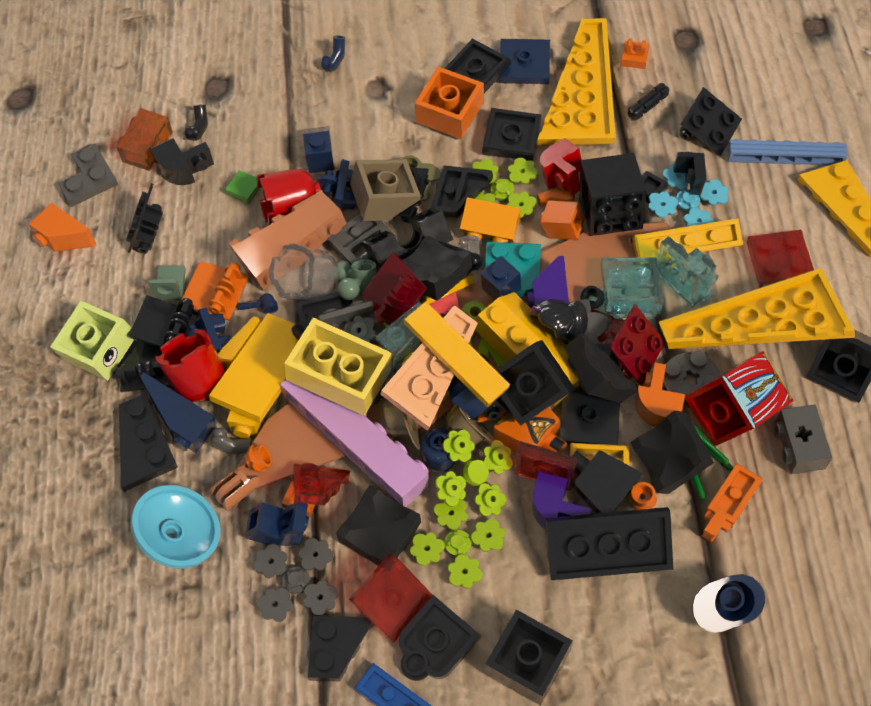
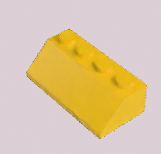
[475,292,581,409]

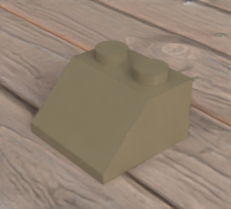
[350,159,421,221]

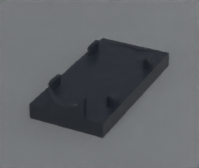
[545,507,674,581]

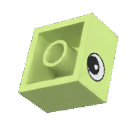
[50,301,134,381]

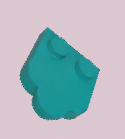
[485,242,541,299]

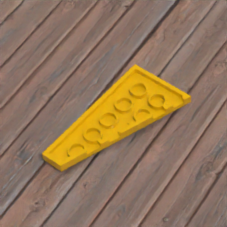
[537,18,616,145]
[659,268,855,349]

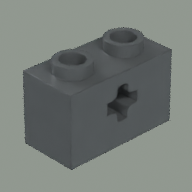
[773,404,832,475]

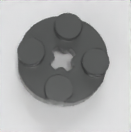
[662,351,720,408]

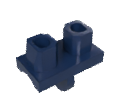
[317,159,356,210]
[185,308,232,353]

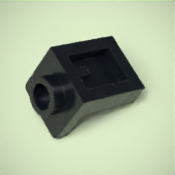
[673,152,706,195]

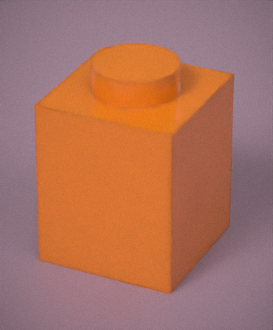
[540,201,585,240]

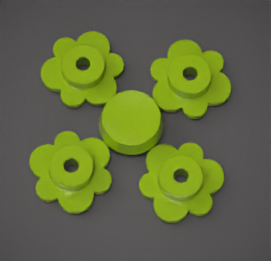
[472,158,538,218]
[435,430,513,516]
[410,500,506,589]

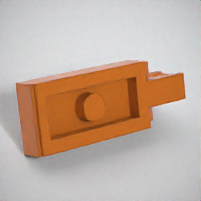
[701,463,763,543]

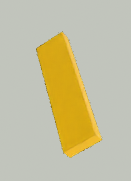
[632,218,743,263]
[404,302,510,407]

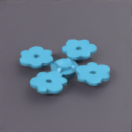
[648,164,729,227]

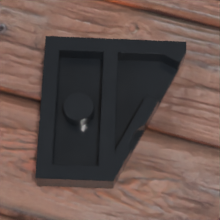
[431,165,493,218]

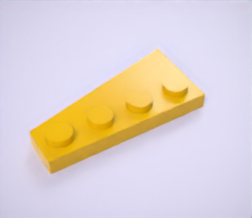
[797,160,871,257]

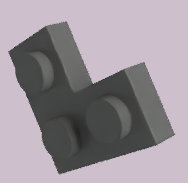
[58,143,118,207]

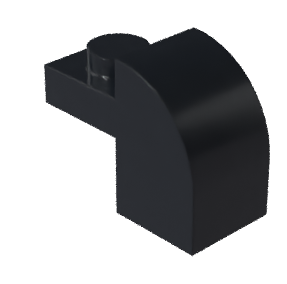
[150,138,214,185]

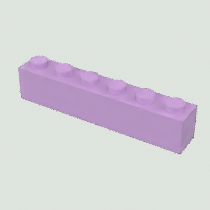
[280,380,429,507]

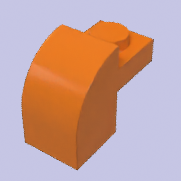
[635,362,685,427]

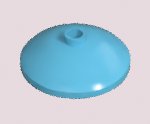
[131,485,221,569]

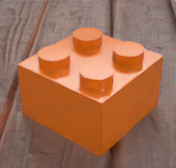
[415,66,484,140]

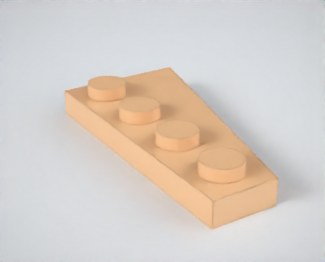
[380,305,478,431]

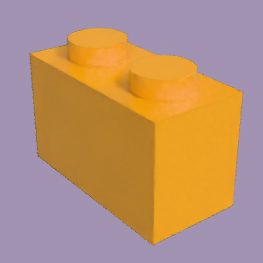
[460,197,522,243]

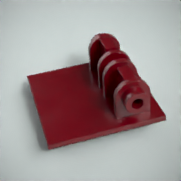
[361,252,427,331]
[609,305,666,385]

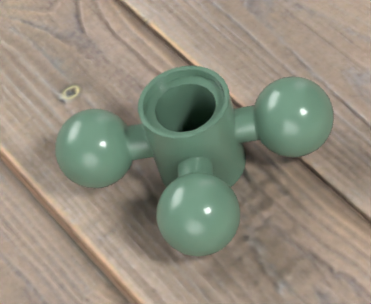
[331,260,377,300]

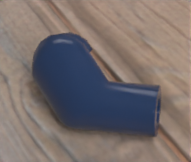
[321,35,345,71]

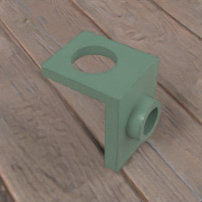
[149,265,186,300]

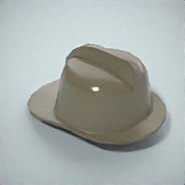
[381,399,421,450]
[445,404,494,447]

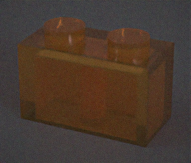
[116,108,173,171]

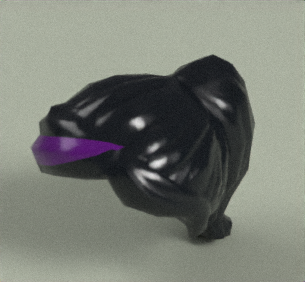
[529,299,589,344]

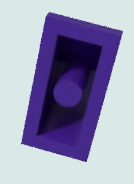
[527,256,569,308]

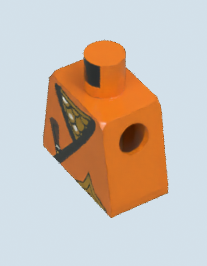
[493,407,567,459]

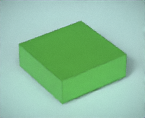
[225,170,259,204]

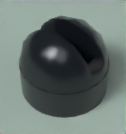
[580,285,605,309]

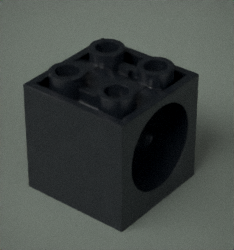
[579,153,646,236]

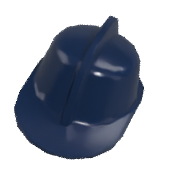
[692,574,765,633]

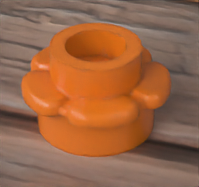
[245,444,272,472]
[627,482,657,510]

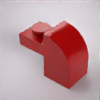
[540,138,582,195]

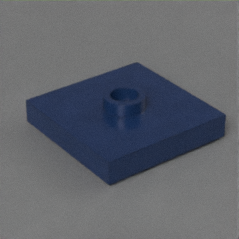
[499,39,550,84]

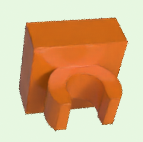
[621,38,649,69]

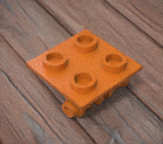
[182,261,250,321]

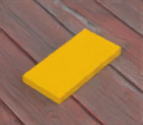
[209,313,298,423]

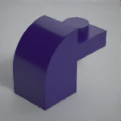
[532,472,591,529]

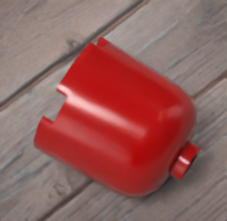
[256,169,321,225]
[155,329,226,402]

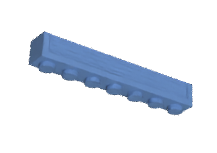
[728,139,847,165]

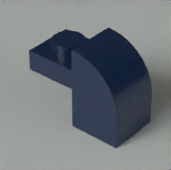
[245,501,309,546]

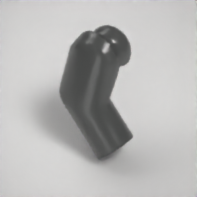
[210,428,252,454]

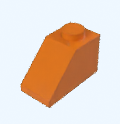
[29,203,96,252]

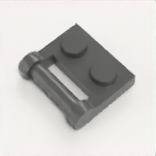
[327,214,399,265]

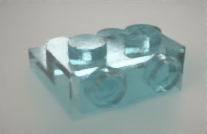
[654,236,719,307]
[600,257,664,319]

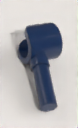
[238,293,278,314]

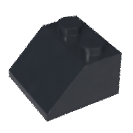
[806,329,871,403]

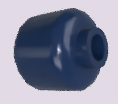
[420,428,457,471]

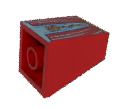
[685,351,794,446]

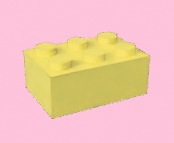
[284,318,392,416]

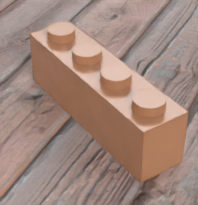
[228,191,347,290]

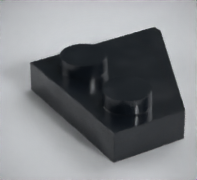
[308,616,373,682]

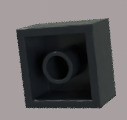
[496,340,576,426]
[485,609,573,706]

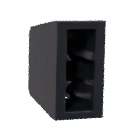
[566,450,643,513]

